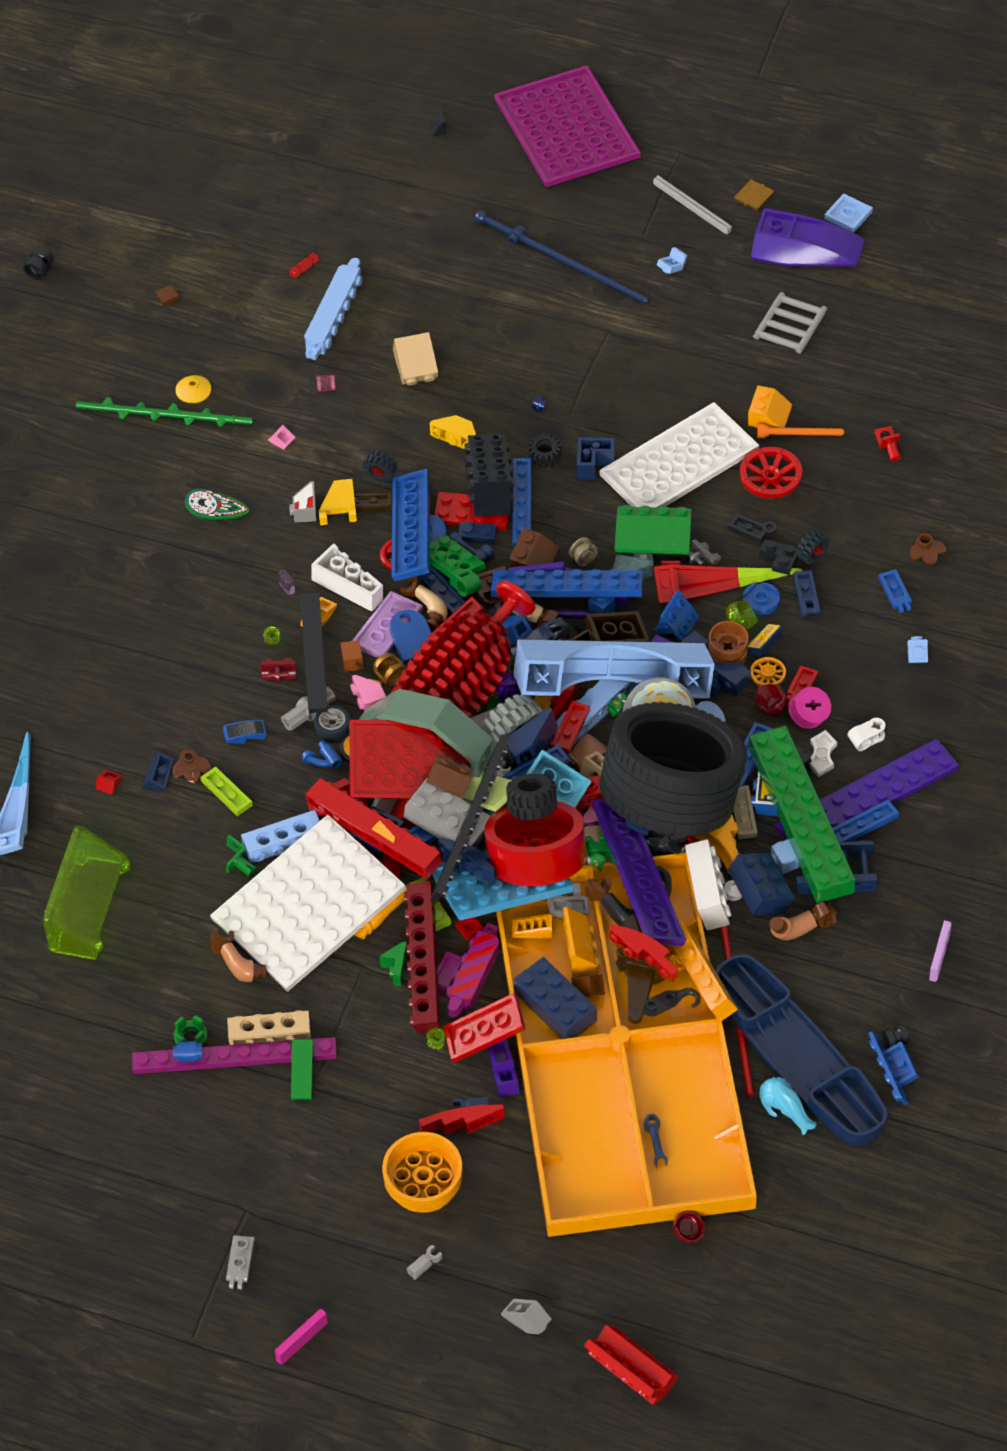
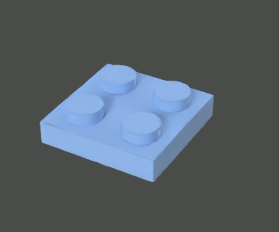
[824,194,873,233]

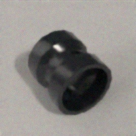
[882,1024,909,1048]

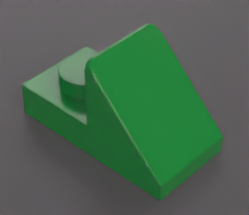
[380,942,407,986]

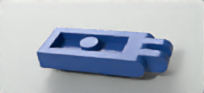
[878,569,912,614]

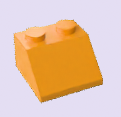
[748,386,792,428]

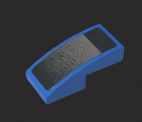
[223,720,267,744]

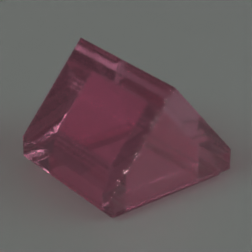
[316,374,335,391]

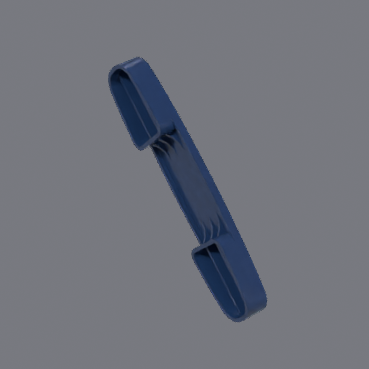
[715,954,887,1146]

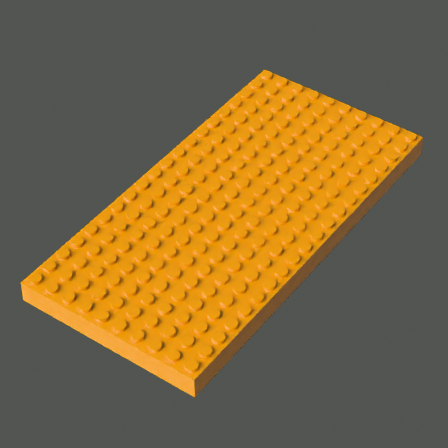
[496,853,757,1237]

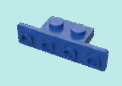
[869,1031,919,1105]

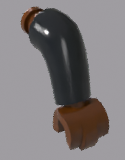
[584,876,635,926]

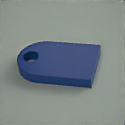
[389,610,431,664]

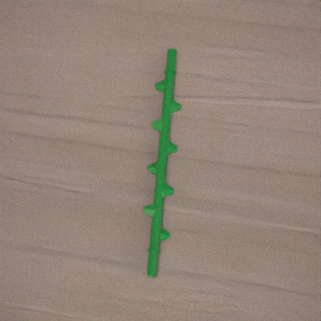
[76,397,253,427]

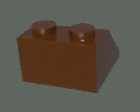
[509,528,560,567]
[426,755,473,798]

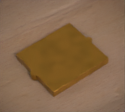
[734,179,774,211]

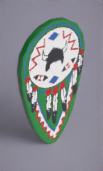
[185,489,249,520]

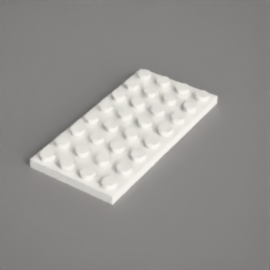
[600,402,759,508]

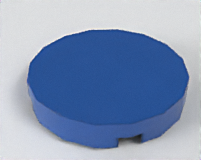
[743,582,780,615]

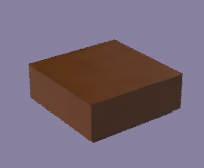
[155,285,179,306]

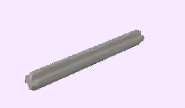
[653,176,732,234]

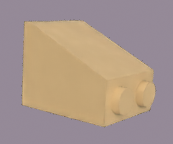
[393,332,438,385]

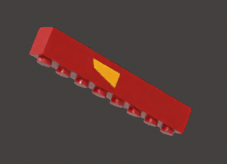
[305,778,442,879]

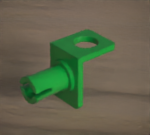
[226,835,257,877]

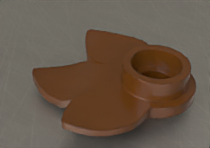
[910,533,946,565]
[172,749,211,785]

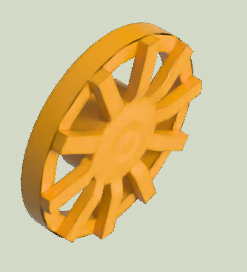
[750,657,786,686]

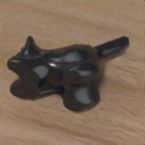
[645,830,687,855]

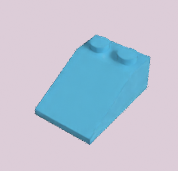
[527,750,592,808]

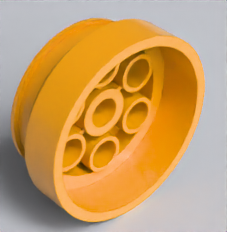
[383,1132,463,1213]

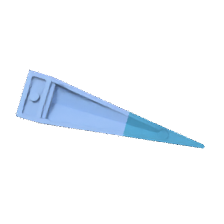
[0,732,31,855]

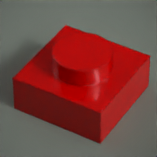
[456,917,484,941]

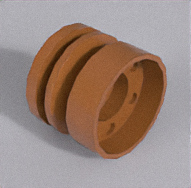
[708,621,749,665]

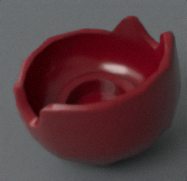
[673,1211,705,1244]

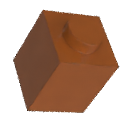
[341,640,363,672]

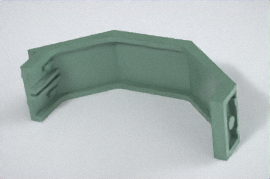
[359,689,494,778]

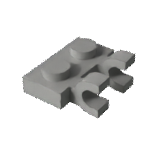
[547,883,590,917]

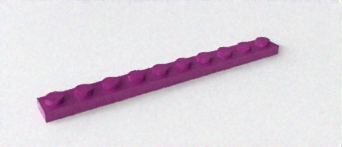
[132,1037,337,1074]

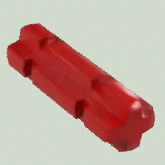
[289,253,319,278]

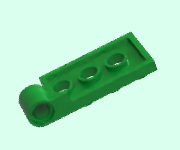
[430,535,485,597]

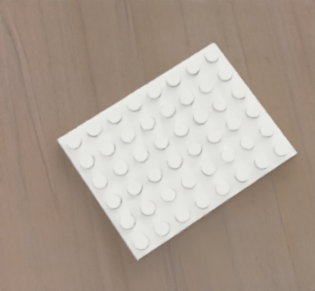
[210,815,406,992]

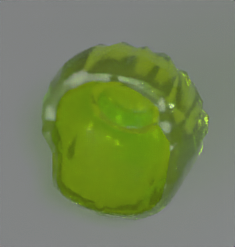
[726,600,758,631]

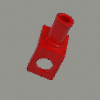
[874,426,901,462]

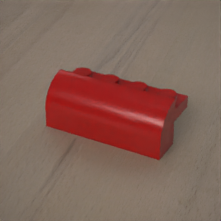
[584,1325,679,1405]

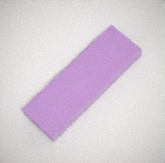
[929,921,952,982]

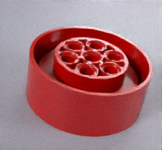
[484,801,587,886]

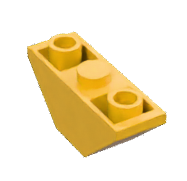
[429,415,476,449]

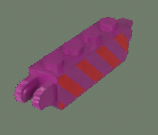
[446,923,500,1020]

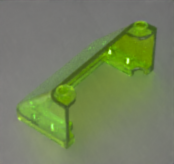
[44,826,130,959]

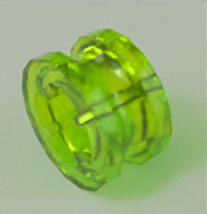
[263,627,280,645]
[427,1028,445,1049]

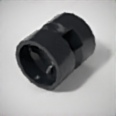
[23,247,54,280]

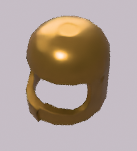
[373,653,407,687]

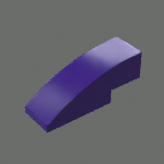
[488,1039,520,1098]

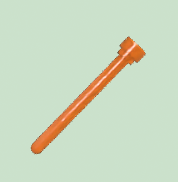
[757,424,845,438]

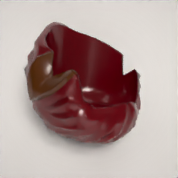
[755,683,787,716]

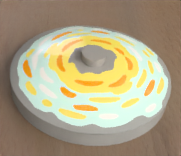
[623,677,696,711]

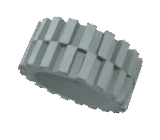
[481,694,544,764]

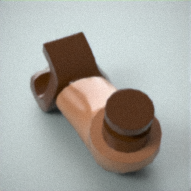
[770,901,837,941]
[210,928,266,982]

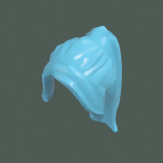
[759,1077,817,1135]

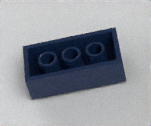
[513,957,597,1039]

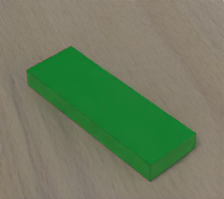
[291,1039,313,1100]

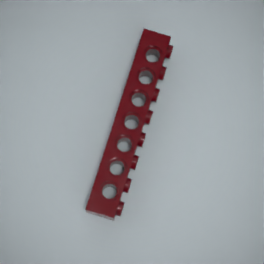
[404,881,441,1034]

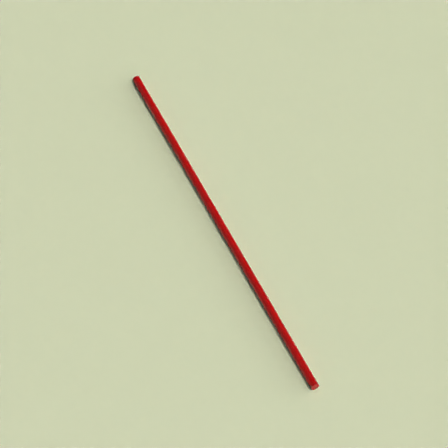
[720,926,754,1097]

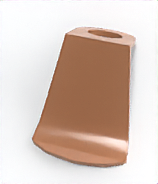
[566,734,607,771]

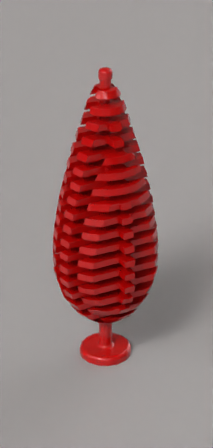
[391,580,536,719]

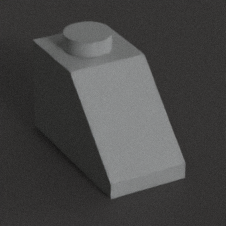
[501,1299,551,1334]

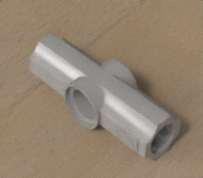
[281,686,336,731]

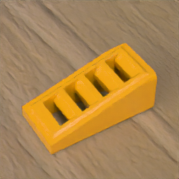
[512,914,553,938]

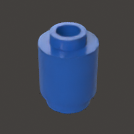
[173,1041,203,1063]

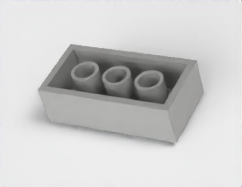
[403,778,490,848]

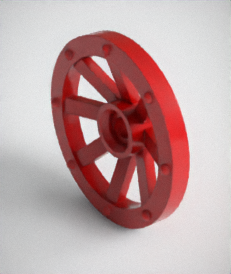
[740,447,802,499]

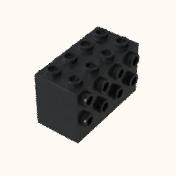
[464,434,515,517]

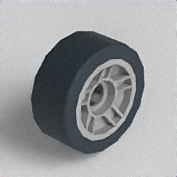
[314,705,350,742]

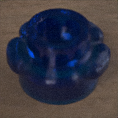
[531,395,547,412]

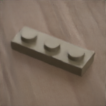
[733,785,758,839]

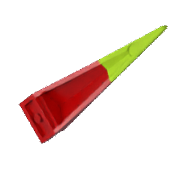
[653,564,802,604]

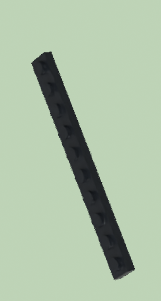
[430,734,509,903]

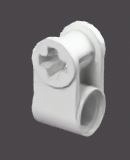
[848,718,885,751]

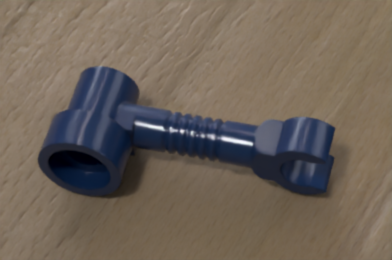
[449,531,495,562]
[644,1114,668,1168]

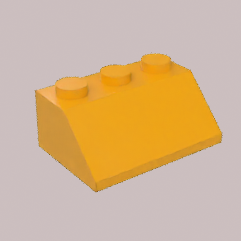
[563,907,600,978]

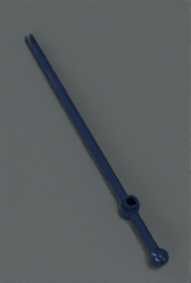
[475,210,649,304]

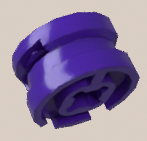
[493,673,521,703]

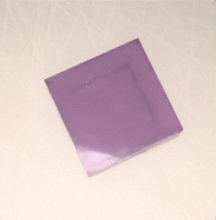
[278,569,295,595]

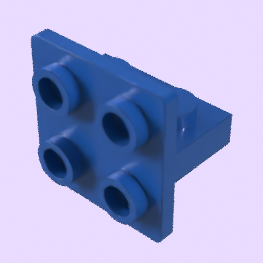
[655,591,699,642]

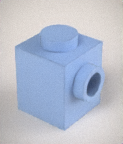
[771,840,799,875]

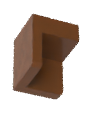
[571,975,605,997]

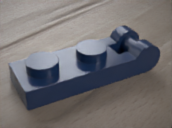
[793,570,820,618]

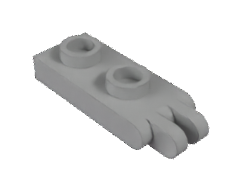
[226,1235,255,1290]

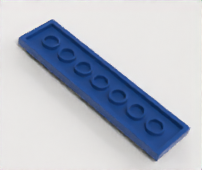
[392,469,430,582]
[491,569,643,597]

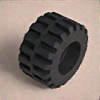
[506,774,557,820]

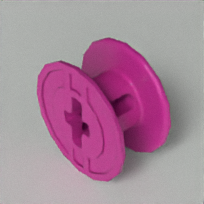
[789,687,831,729]

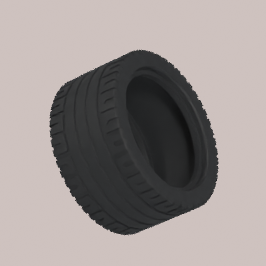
[599,702,747,836]

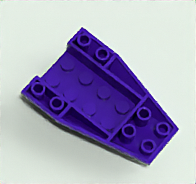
[751,208,865,267]

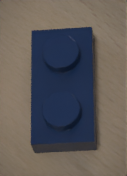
[458,522,497,544]

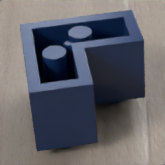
[577,437,615,480]

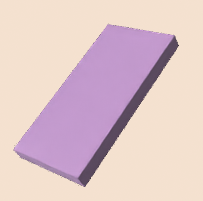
[352,591,423,658]

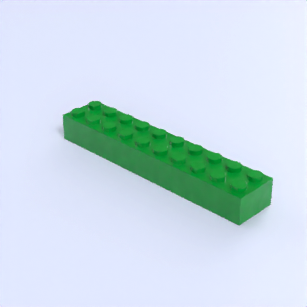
[749,726,855,904]

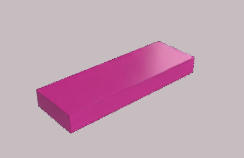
[275,1309,328,1365]

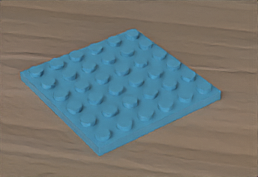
[432,840,574,921]

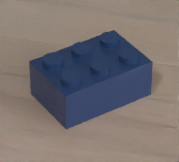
[728,852,795,916]

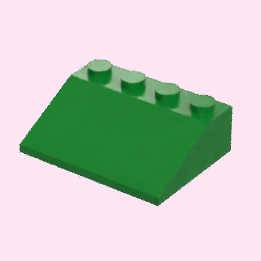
[615,505,692,555]

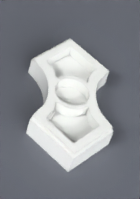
[809,730,837,777]

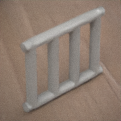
[753,292,827,354]

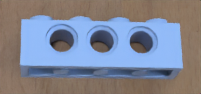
[241,810,320,863]

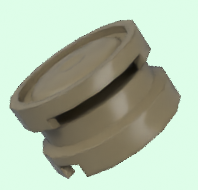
[569,537,598,566]

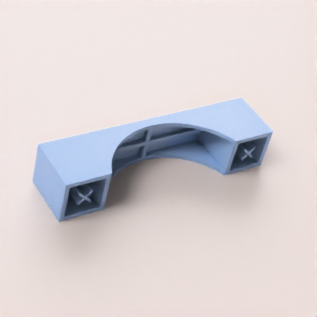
[514,640,715,698]

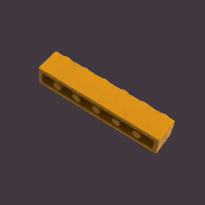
[673,916,738,1021]

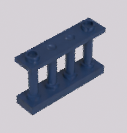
[796,840,877,894]

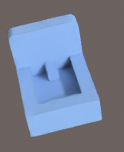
[657,247,687,274]
[907,636,928,663]

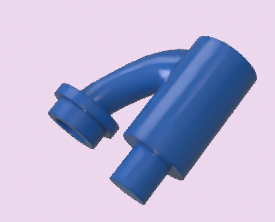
[302,741,343,769]

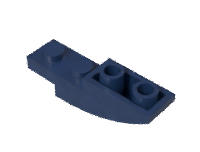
[438,839,495,887]

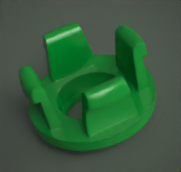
[174,1015,207,1045]

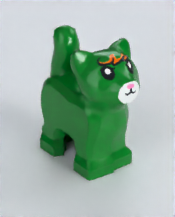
[585,834,616,871]

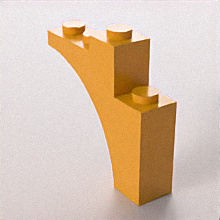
[694,815,740,874]

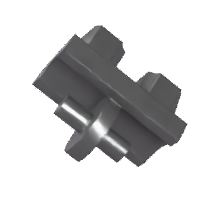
[687,539,721,567]

